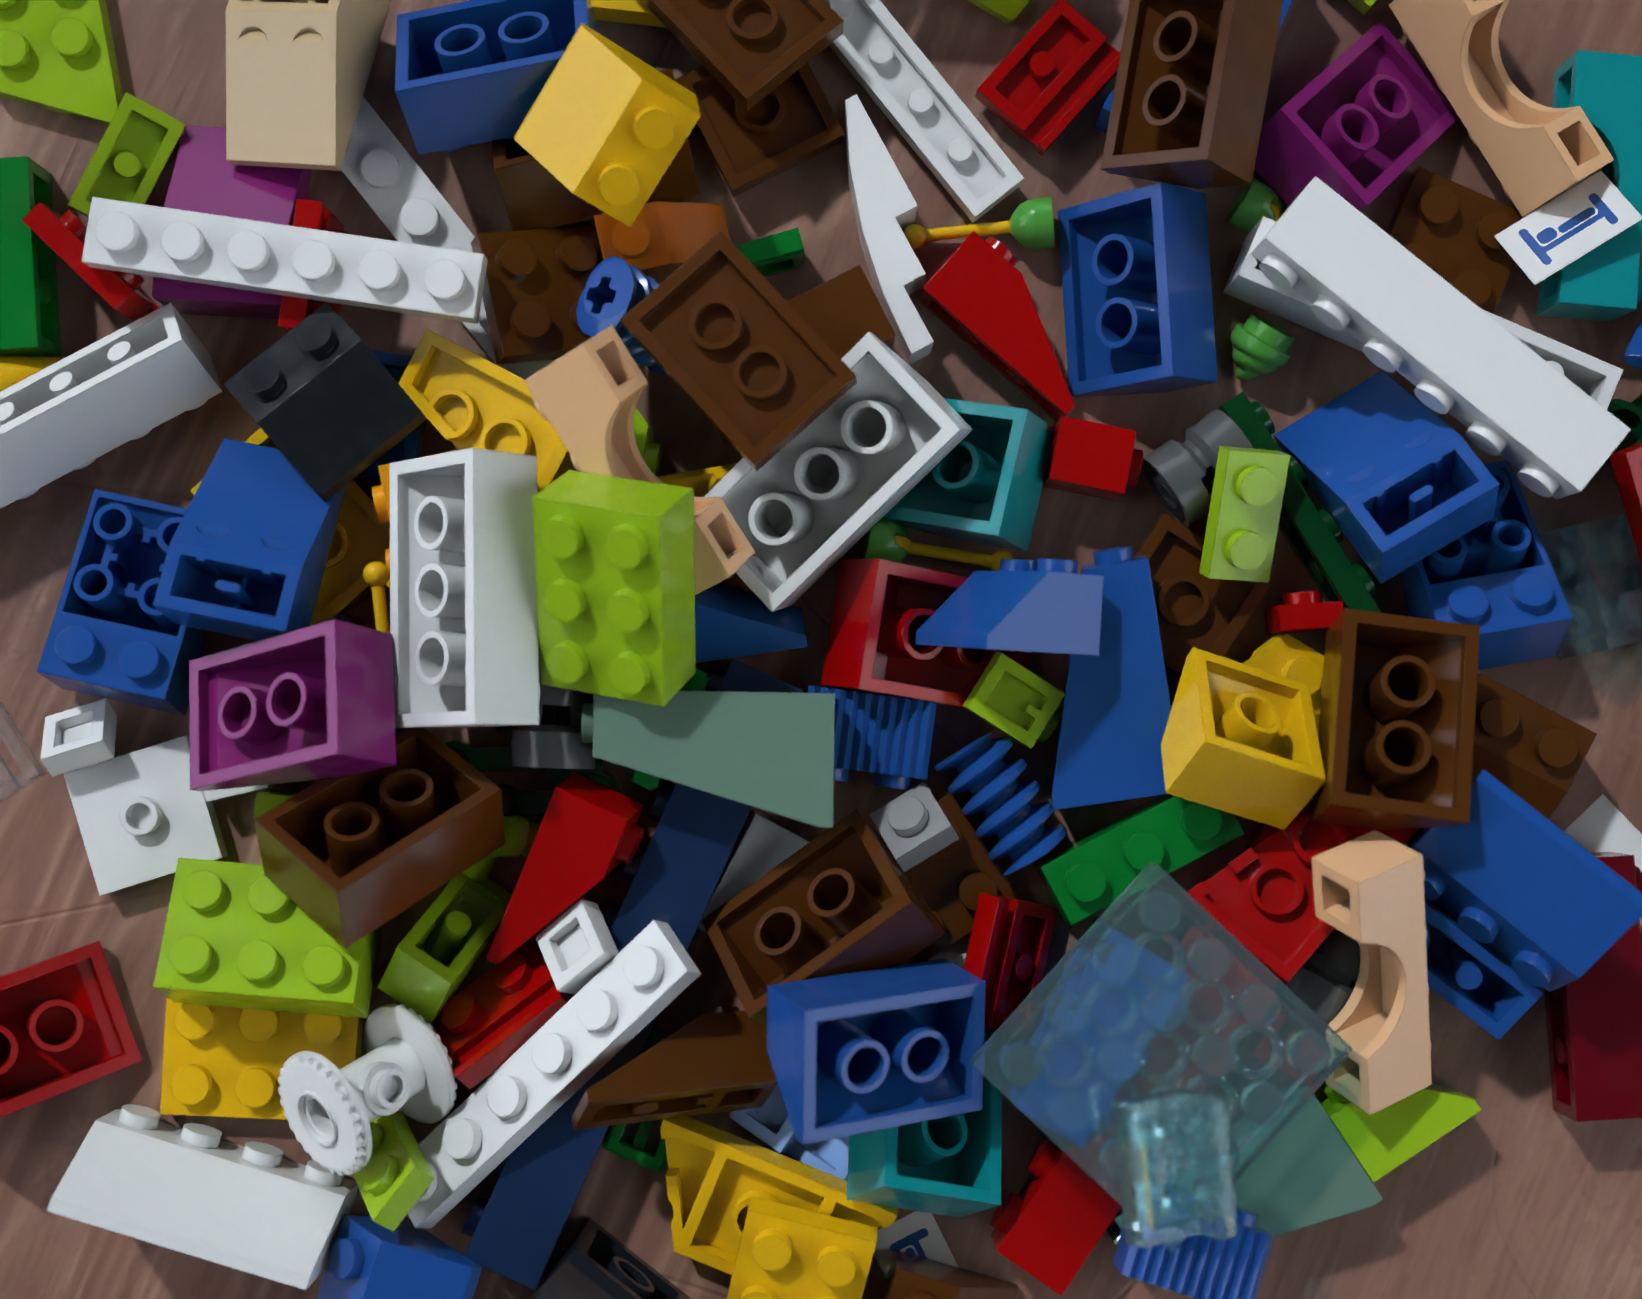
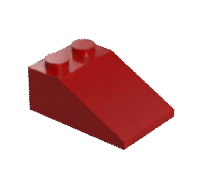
[821,559,1031,709]
[0,941,142,1118]

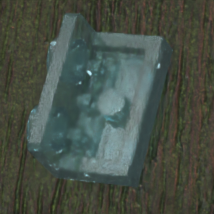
[1539,514,1642,659]
[1113,1088,1238,1248]

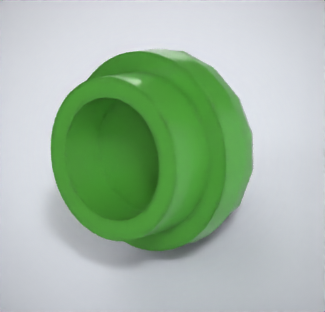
[1230,312,1295,380]

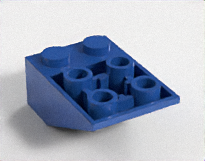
[1274,371,1499,584]
[153,438,347,641]
[1401,460,1573,670]
[37,489,206,716]

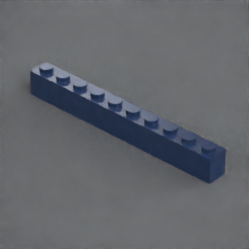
[462,659,804,1290]

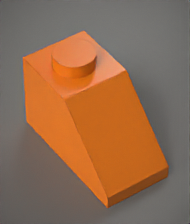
[593,201,731,284]

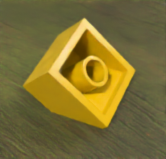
[514,23,701,228]
[1161,647,1326,830]

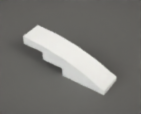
[844,94,934,365]

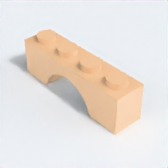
[1388,0,1614,217]
[524,325,755,595]
[1312,830,1432,1115]

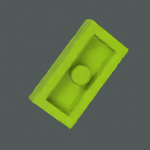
[67,92,186,218]
[1199,446,1290,583]
[353,1111,435,1232]

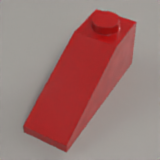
[919,231,1075,422]
[486,772,645,965]

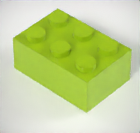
[532,470,696,707]
[153,858,382,1018]

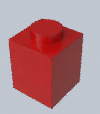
[1042,416,1143,501]

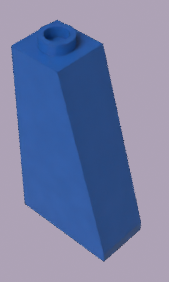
[1051,546,1171,810]

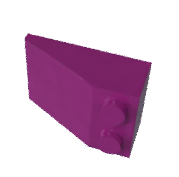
[1255,20,1459,211]
[152,125,311,319]
[189,619,396,791]

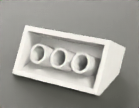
[704,332,973,612]
[389,448,541,728]
[47,1104,358,1290]

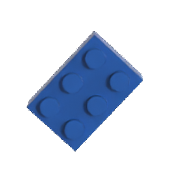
[395,0,599,155]

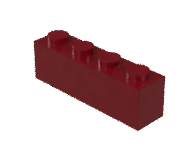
[1544,852,1642,1122]

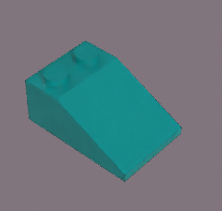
[882,398,1056,552]
[847,1027,1003,1218]

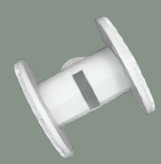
[278,1003,457,1176]

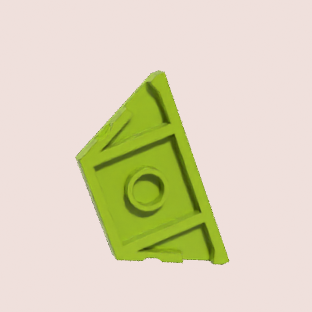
[0,0,123,126]

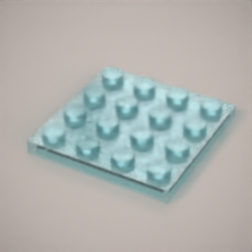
[969,862,1353,1253]

